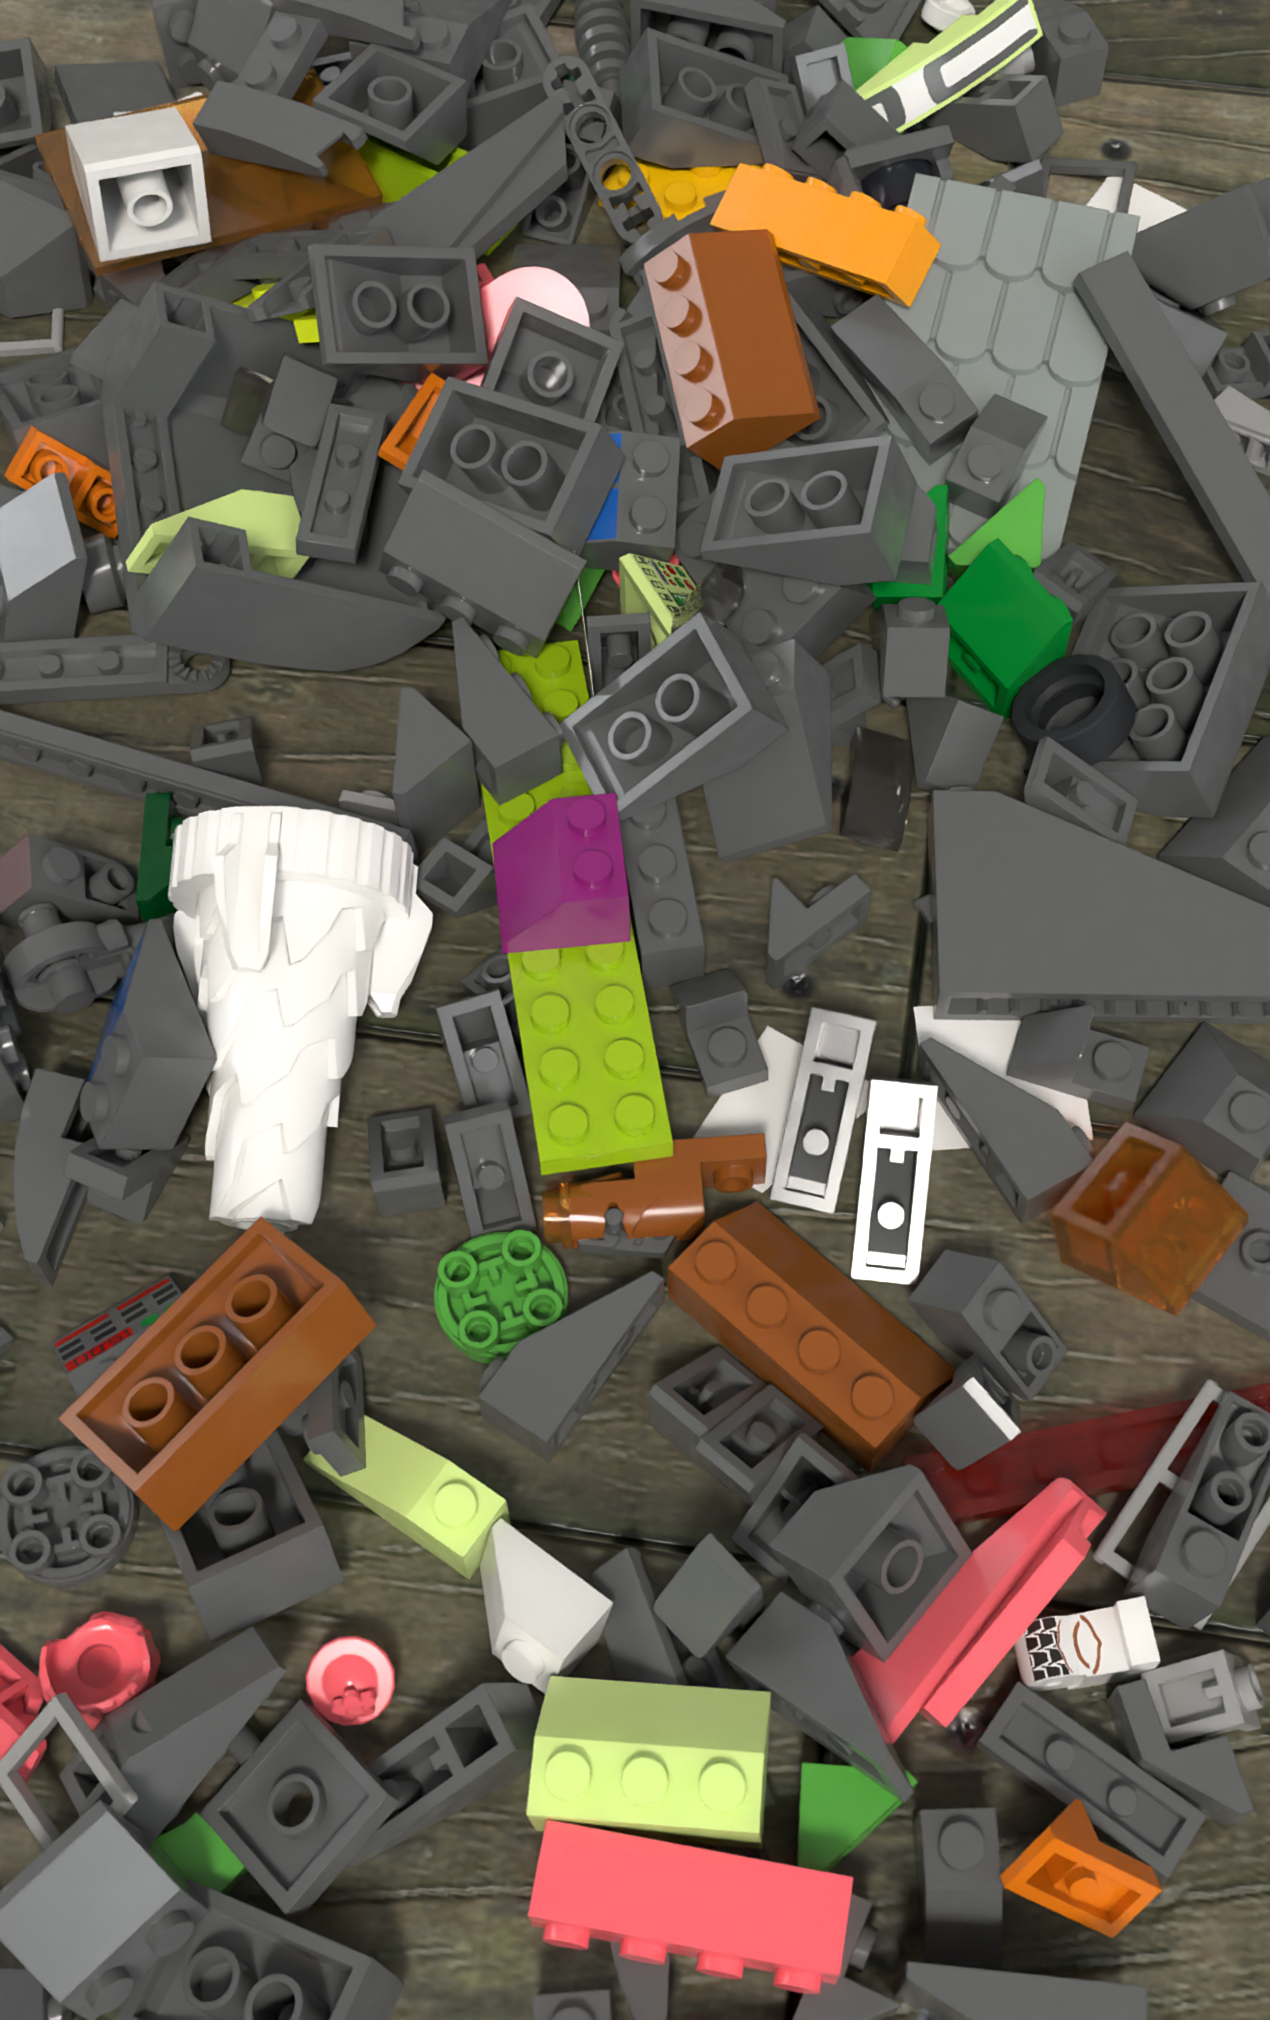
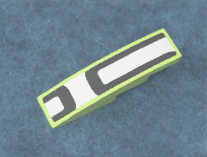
[856,0,1043,132]

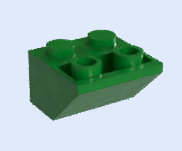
[937,538,1073,721]

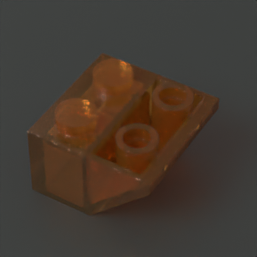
[1050,1121,1249,1316]

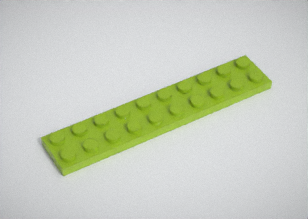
[480,640,673,1175]

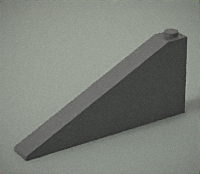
[927,786,1270,1024]

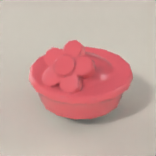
[306,1636,395,1726]

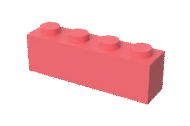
[528,1819,853,1994]

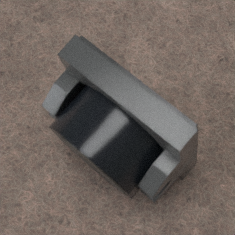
[844,125,955,212]

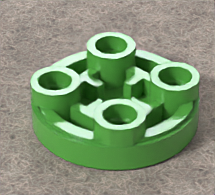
[434,1229,569,1365]

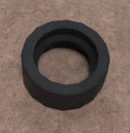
[1011,654,1136,766]

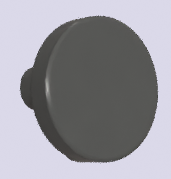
[0,1446,138,1589]

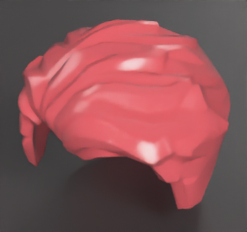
[38,1611,161,1731]

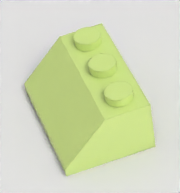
[526,1676,771,1849]

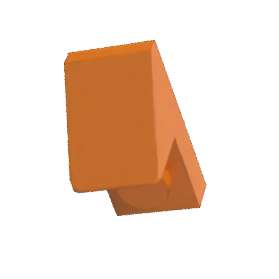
[1000,1798,1162,1939]

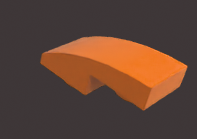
[4,425,118,540]

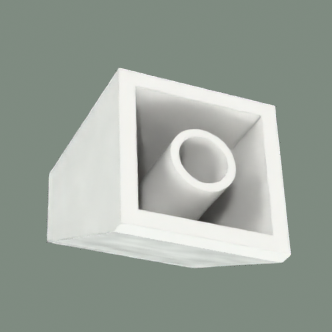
[65,107,212,262]

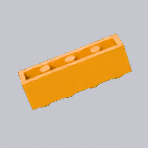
[710,163,941,308]

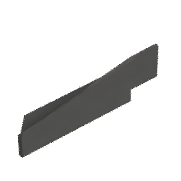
[366,95,568,260]
[608,268,718,529]

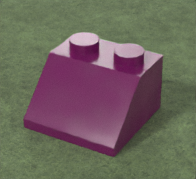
[492,793,631,954]

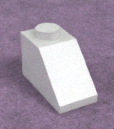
[479,1518,613,1694]

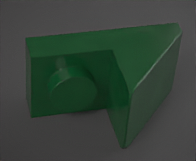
[136,793,187,922]

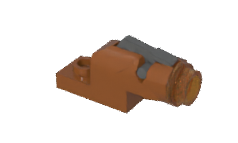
[542,1133,767,1258]

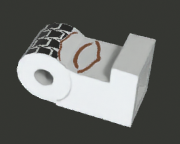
[1014,1596,1161,1692]

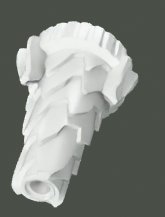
[168,806,433,1234]

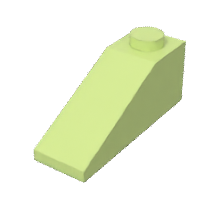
[125,489,309,579]
[304,1415,511,1580]

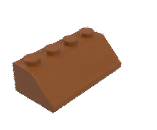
[644,229,821,470]
[668,1201,955,1473]
[58,1217,377,1533]

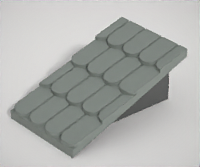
[865,173,1141,564]

